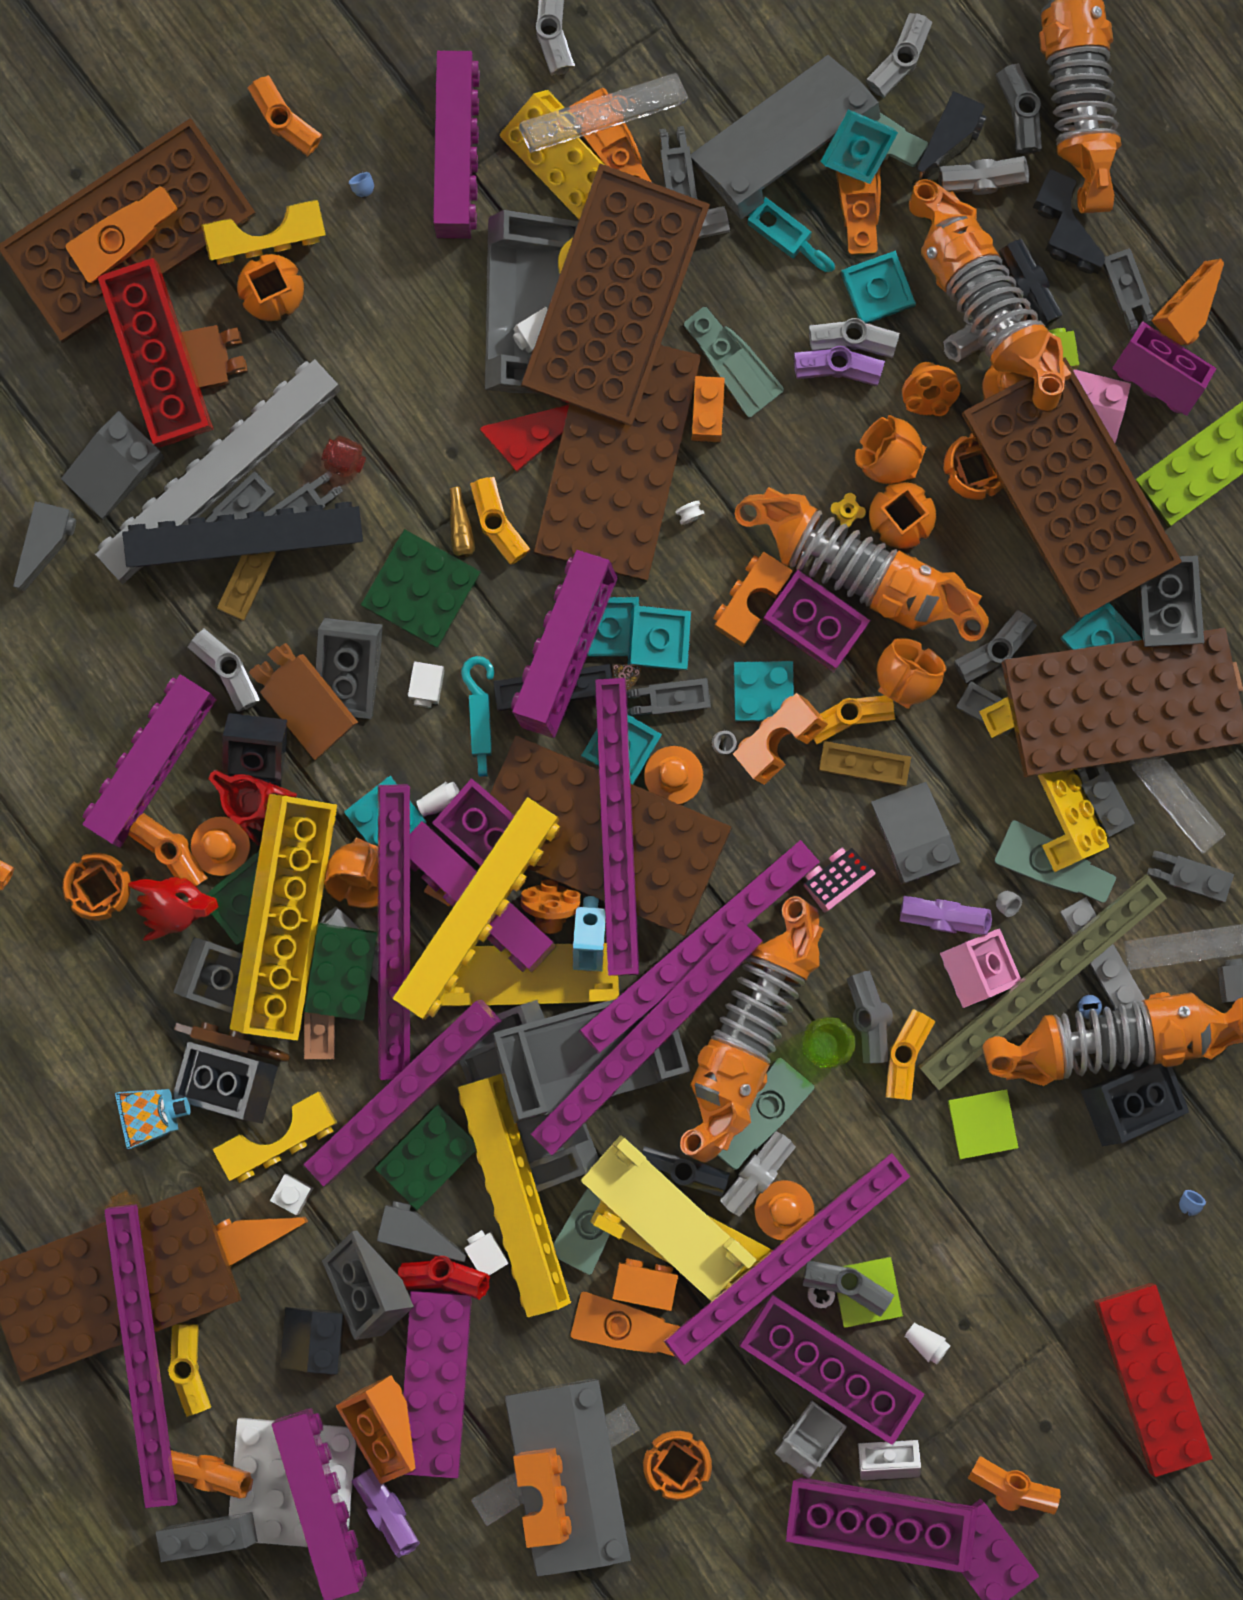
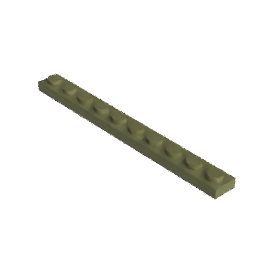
[919,874,1167,1090]

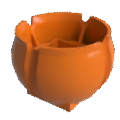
[237,254,304,321]
[855,415,927,484]
[943,433,1003,500]
[869,482,936,549]
[877,638,946,709]
[324,837,378,908]
[62,853,131,921]
[643,1430,712,1501]

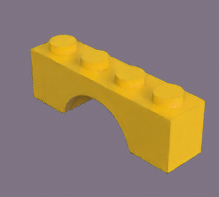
[201,200,326,264]
[213,1092,337,1183]

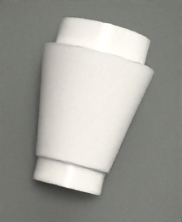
[417,782,460,817]
[904,1323,951,1365]

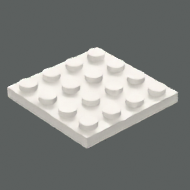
[229,1418,357,1547]

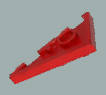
[480,405,569,472]

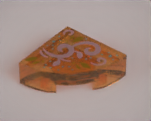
[613,664,642,690]

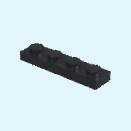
[493,664,612,712]

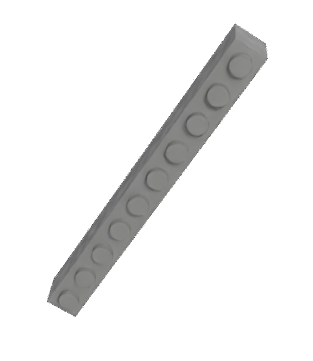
[95,359,341,584]

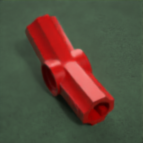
[398,1255,490,1300]

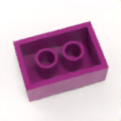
[1112,321,1217,416]
[762,570,870,673]
[432,778,514,866]
[961,1498,1039,1600]

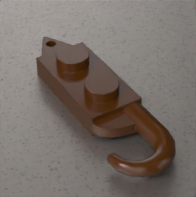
[174,1022,290,1062]

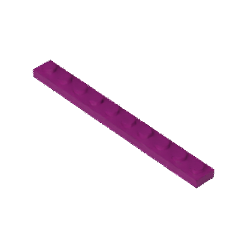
[595,678,639,976]
[378,784,410,1080]
[579,840,820,1054]
[531,920,763,1156]
[664,1153,910,1365]
[105,1204,178,1508]

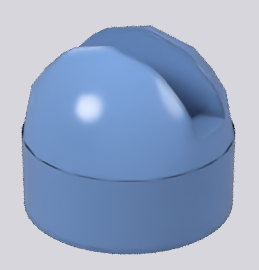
[349,172,374,197]
[1077,995,1102,1019]
[1179,1190,1206,1216]

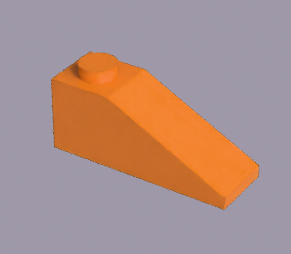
[1151,259,1224,345]
[215,1217,308,1266]

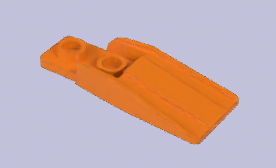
[566,88,652,182]
[836,167,881,255]
[66,186,177,283]
[571,1292,681,1356]

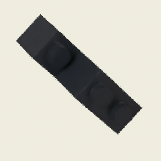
[1033,169,1105,274]

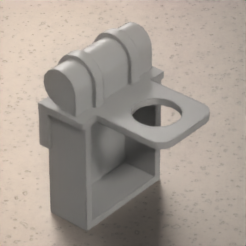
[775,1401,847,1478]

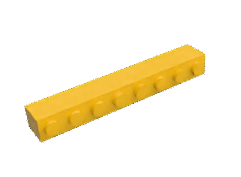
[393,797,560,1020]
[458,1074,571,1317]

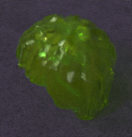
[801,1017,855,1069]

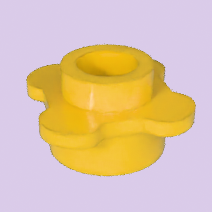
[831,493,866,528]

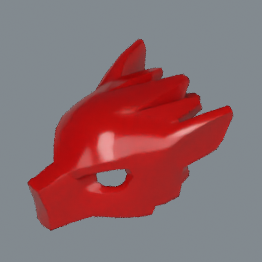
[208,770,297,846]
[128,877,218,941]

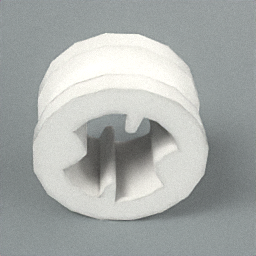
[675,501,705,525]
[808,1287,835,1308]

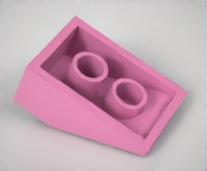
[1073,369,1131,443]

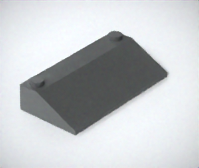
[691,55,881,219]
[485,210,579,394]
[493,995,690,1124]
[460,1000,599,1192]
[504,1378,631,1576]

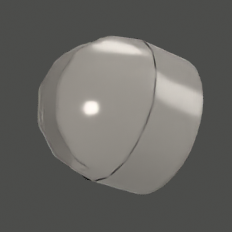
[712,731,737,755]
[996,891,1022,917]

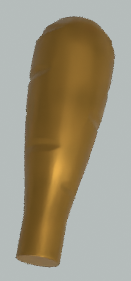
[450,487,475,558]

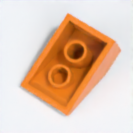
[336,1375,416,1484]

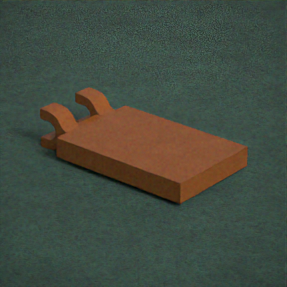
[182,325,248,389]
[249,643,358,760]

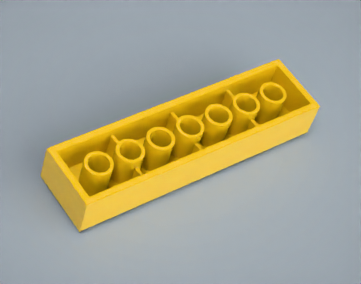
[230,794,337,1041]

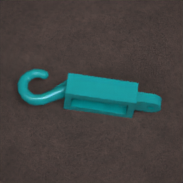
[747,197,835,273]
[461,656,494,777]

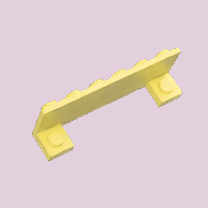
[581,1136,756,1301]

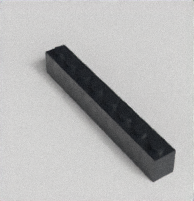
[122,502,363,568]

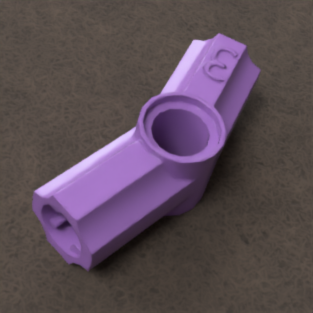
[794,346,885,387]
[899,896,992,935]
[352,1468,420,1558]

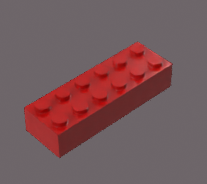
[97,258,214,448]
[1094,1283,1212,1477]

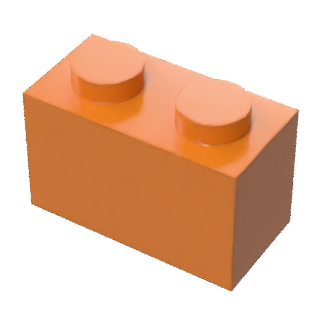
[691,376,725,442]
[612,1258,678,1311]

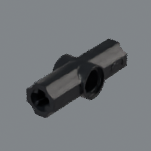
[999,239,1062,326]
[642,1146,730,1197]

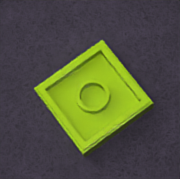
[948,1089,1018,1159]
[837,1257,903,1328]

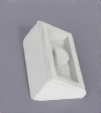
[858,1440,921,1480]

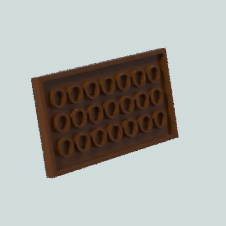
[0,118,256,343]
[521,163,710,426]
[533,345,701,582]
[962,357,1182,619]
[1001,628,1243,778]
[490,736,732,936]
[0,1186,242,1382]

